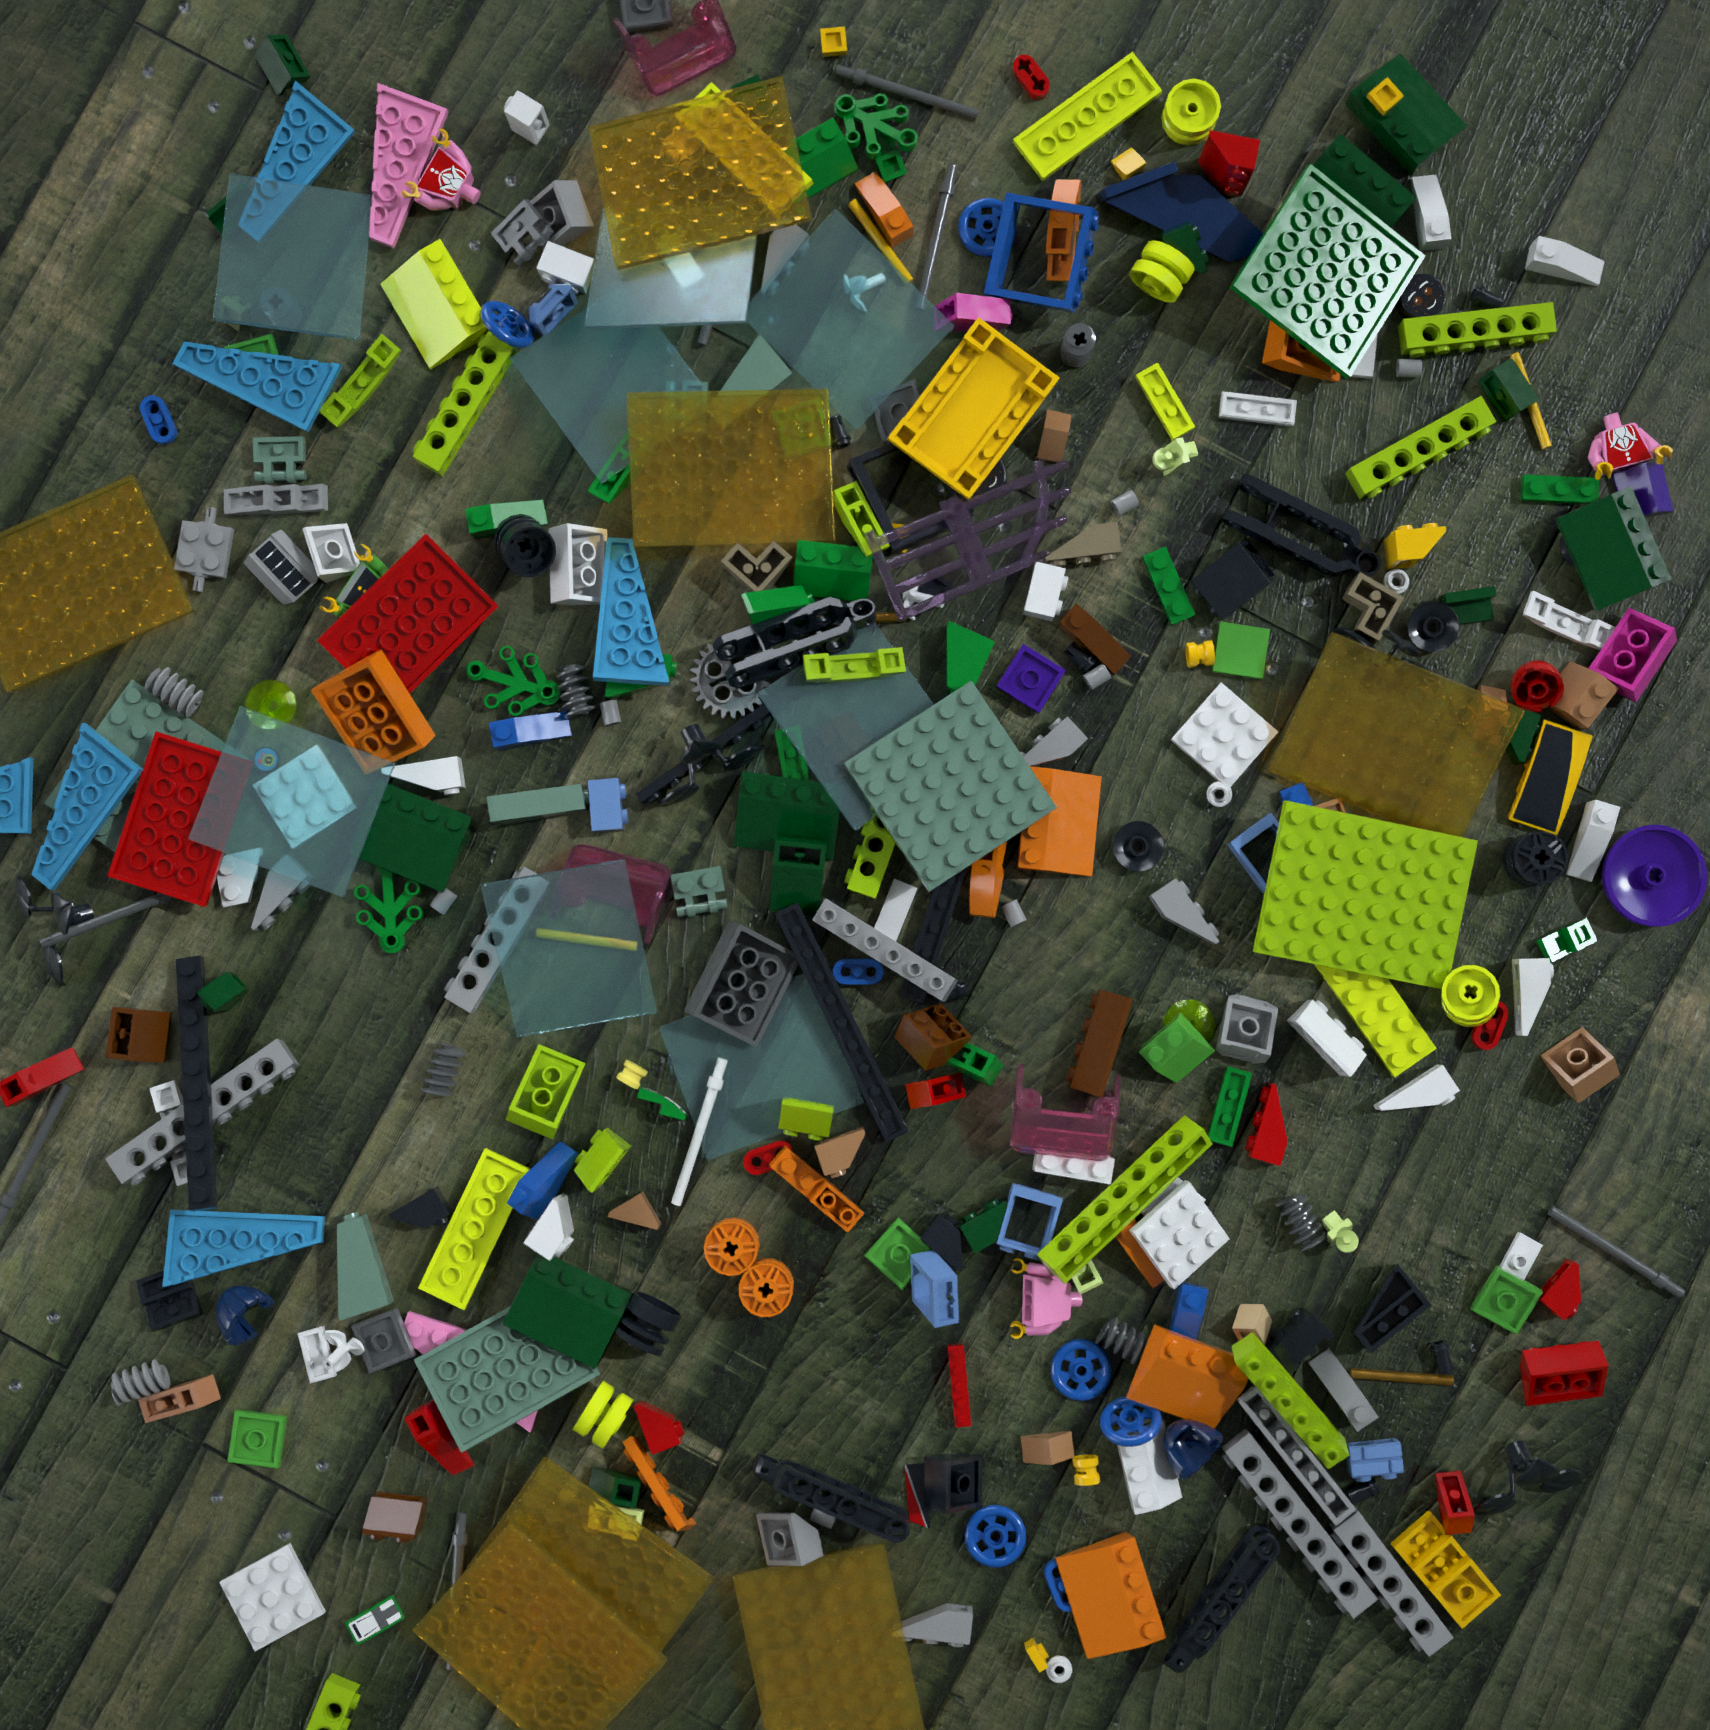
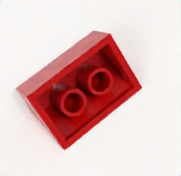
[1198,130,1260,197]
[1520,1341,1609,1406]

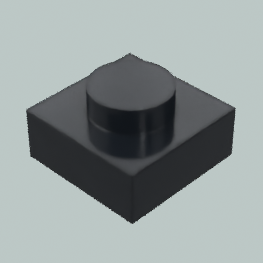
[919,571,954,599]

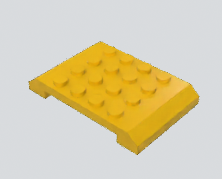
[887,317,1060,500]

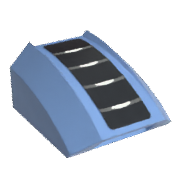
[528,284,578,339]

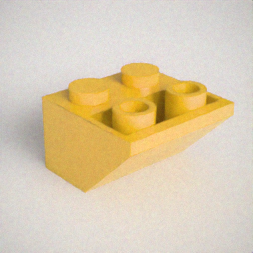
[1384,523,1446,570]

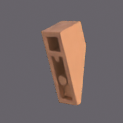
[138,1374,221,1423]

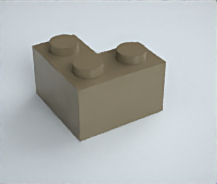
[721,540,793,592]
[1342,572,1404,645]

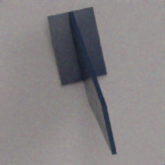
[1096,162,1263,263]

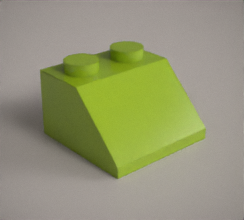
[778,1097,834,1141]

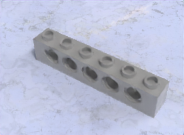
[444,866,553,1013]
[812,898,958,1002]
[1236,1382,1356,1526]
[1329,1508,1453,1657]

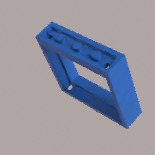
[984,192,1099,313]

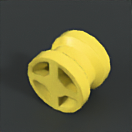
[616,1059,648,1090]

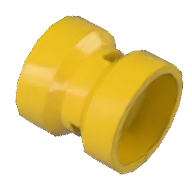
[1185,640,1215,668]
[1072,1454,1100,1486]

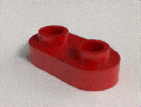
[1471,1001,1509,1050]
[743,1140,793,1175]

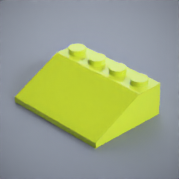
[380,239,489,370]

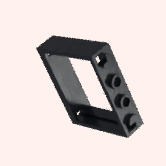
[846,442,974,557]

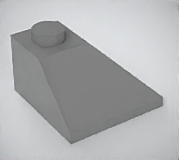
[756,1513,824,1566]

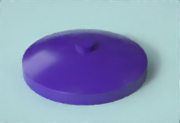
[1602,825,1707,927]

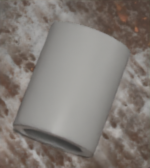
[1396,359,1422,378]
[1111,490,1139,516]
[1083,664,1111,690]
[600,700,621,726]
[430,888,457,915]
[1001,899,1027,927]
[809,1508,836,1529]

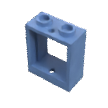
[1226,813,1279,893]
[996,1182,1063,1261]
[910,1250,959,1328]

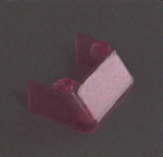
[613,0,736,96]
[551,844,670,943]
[1010,1064,1121,1161]

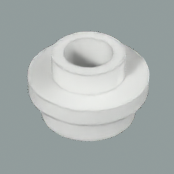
[1383,569,1409,594]
[1207,781,1232,807]
[1046,1655,1072,1683]

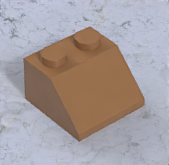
[1547,661,1619,731]
[1541,1027,1620,1103]
[814,1127,865,1178]

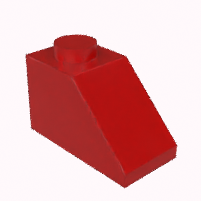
[905,1072,966,1109]
[1538,1259,1581,1321]
[634,1400,685,1455]
[1435,1471,1475,1535]

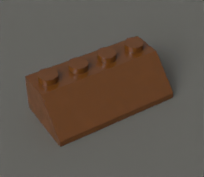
[1066,990,1133,1098]

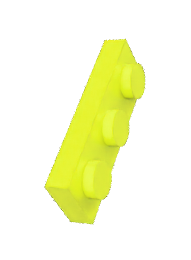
[1135,362,1195,441]

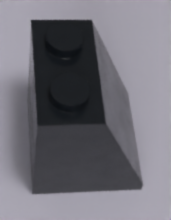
[1192,539,1278,620]

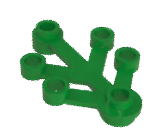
[834,94,918,159]
[466,646,561,717]
[354,867,423,953]

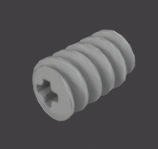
[145,667,204,718]
[111,1359,170,1405]

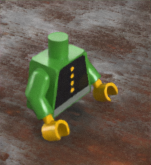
[320,544,388,617]

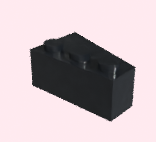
[1351,1264,1431,1354]
[1265,1307,1335,1375]

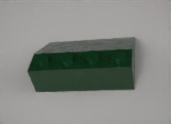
[1345,53,1467,176]
[1313,134,1417,228]
[1555,486,1672,612]
[734,771,844,860]
[349,780,475,893]
[502,1252,632,1369]

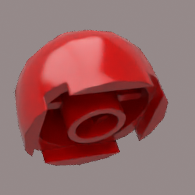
[1511,660,1564,712]

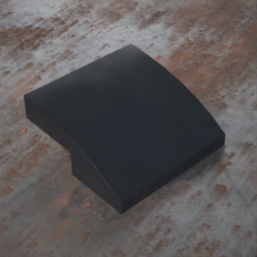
[136,1271,203,1332]

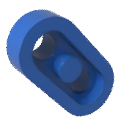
[140,395,177,445]
[833,959,884,985]
[1044,1559,1072,1612]

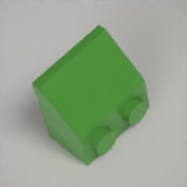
[1139,1012,1215,1083]

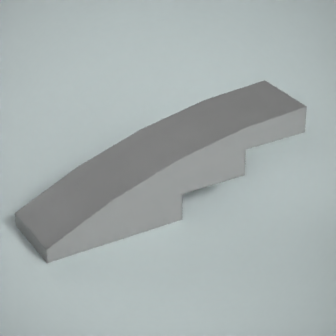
[224,484,328,515]

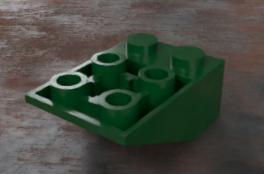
[769,836,827,916]

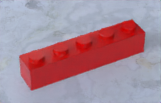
[947,1343,971,1428]

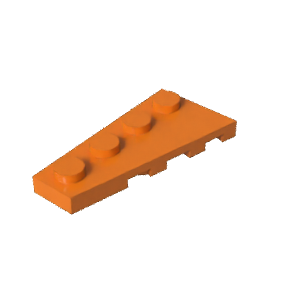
[622,1436,696,1531]

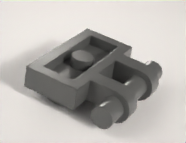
[491,199,554,267]

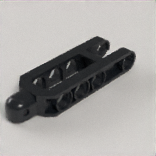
[1220,474,1381,578]
[713,597,877,688]
[752,1453,910,1543]
[1163,1524,1280,1673]

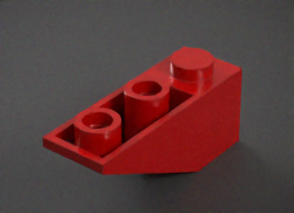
[0,1047,85,1107]
[1245,1083,1288,1166]
[404,1399,474,1475]

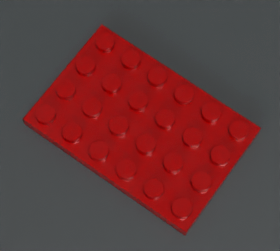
[317,533,499,694]
[107,731,255,907]

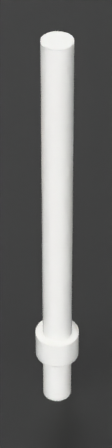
[671,1057,728,1206]

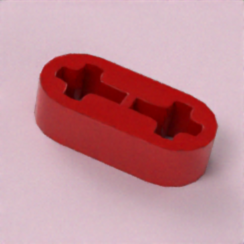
[1012,54,1050,100]

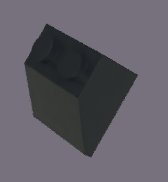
[924,1454,982,1514]

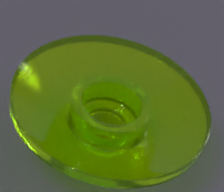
[245,680,297,730]
[1164,999,1215,1042]

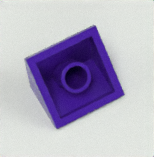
[1612,462,1673,518]

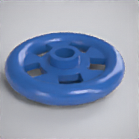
[958,198,1017,257]
[481,301,534,348]
[1050,1339,1112,1401]
[1100,1396,1162,1447]
[965,1505,1026,1568]

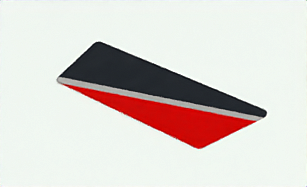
[904,1463,930,1528]

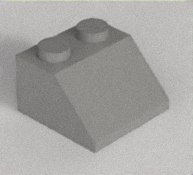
[530,180,594,250]

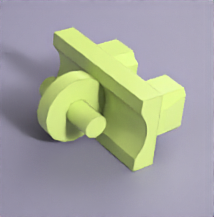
[1152,437,1198,476]
[1322,1210,1359,1253]

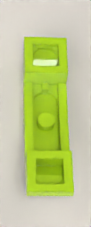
[319,333,402,428]
[803,647,906,682]

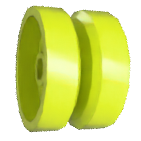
[1161,79,1221,146]
[1129,240,1195,303]
[1441,965,1500,1027]
[572,1380,634,1449]

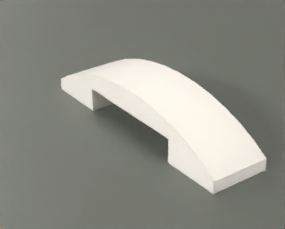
[1523,591,1616,650]
[150,1080,187,1186]

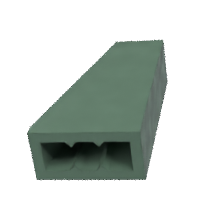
[707,335,793,432]
[487,784,590,826]
[337,1212,394,1321]

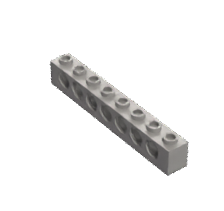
[105,1039,300,1186]
[1221,1429,1378,1619]

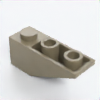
[1044,522,1122,567]

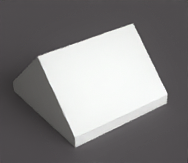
[303,523,360,583]

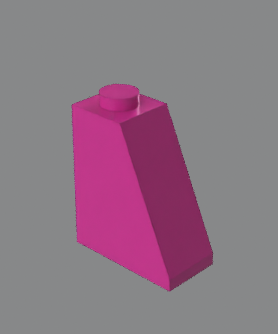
[934,293,1013,332]

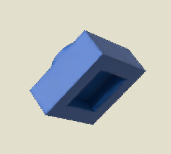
[1278,782,1313,806]

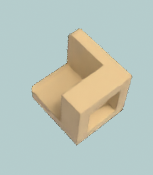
[1232,1304,1272,1345]

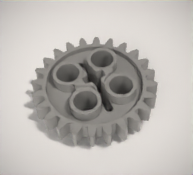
[690,644,772,720]

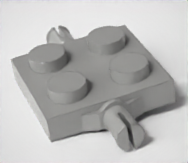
[174,507,234,593]

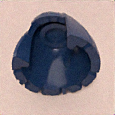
[216,1285,275,1345]
[1163,1419,1223,1480]

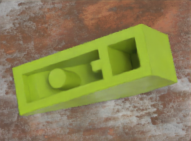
[832,481,890,557]

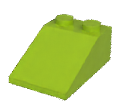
[506,1044,586,1139]
[574,1128,631,1193]

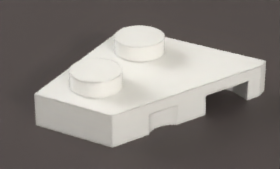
[217,848,264,908]

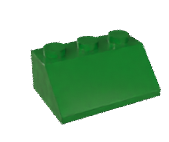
[780,117,858,207]
[793,540,873,602]

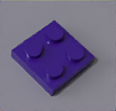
[996,644,1066,714]

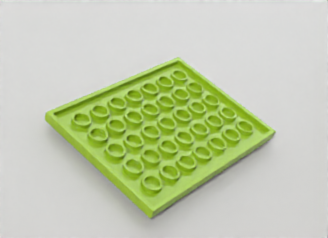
[1253,800,1478,989]

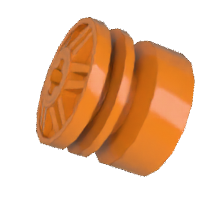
[704,1217,760,1276]
[739,1258,794,1317]

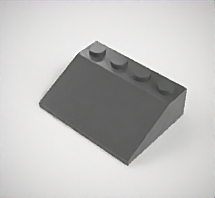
[684,920,799,1048]

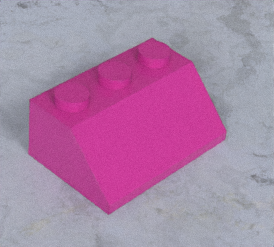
[1588,608,1677,702]

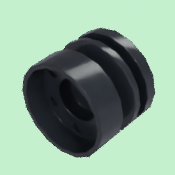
[493,514,556,578]
[1502,831,1568,886]
[614,1291,682,1356]

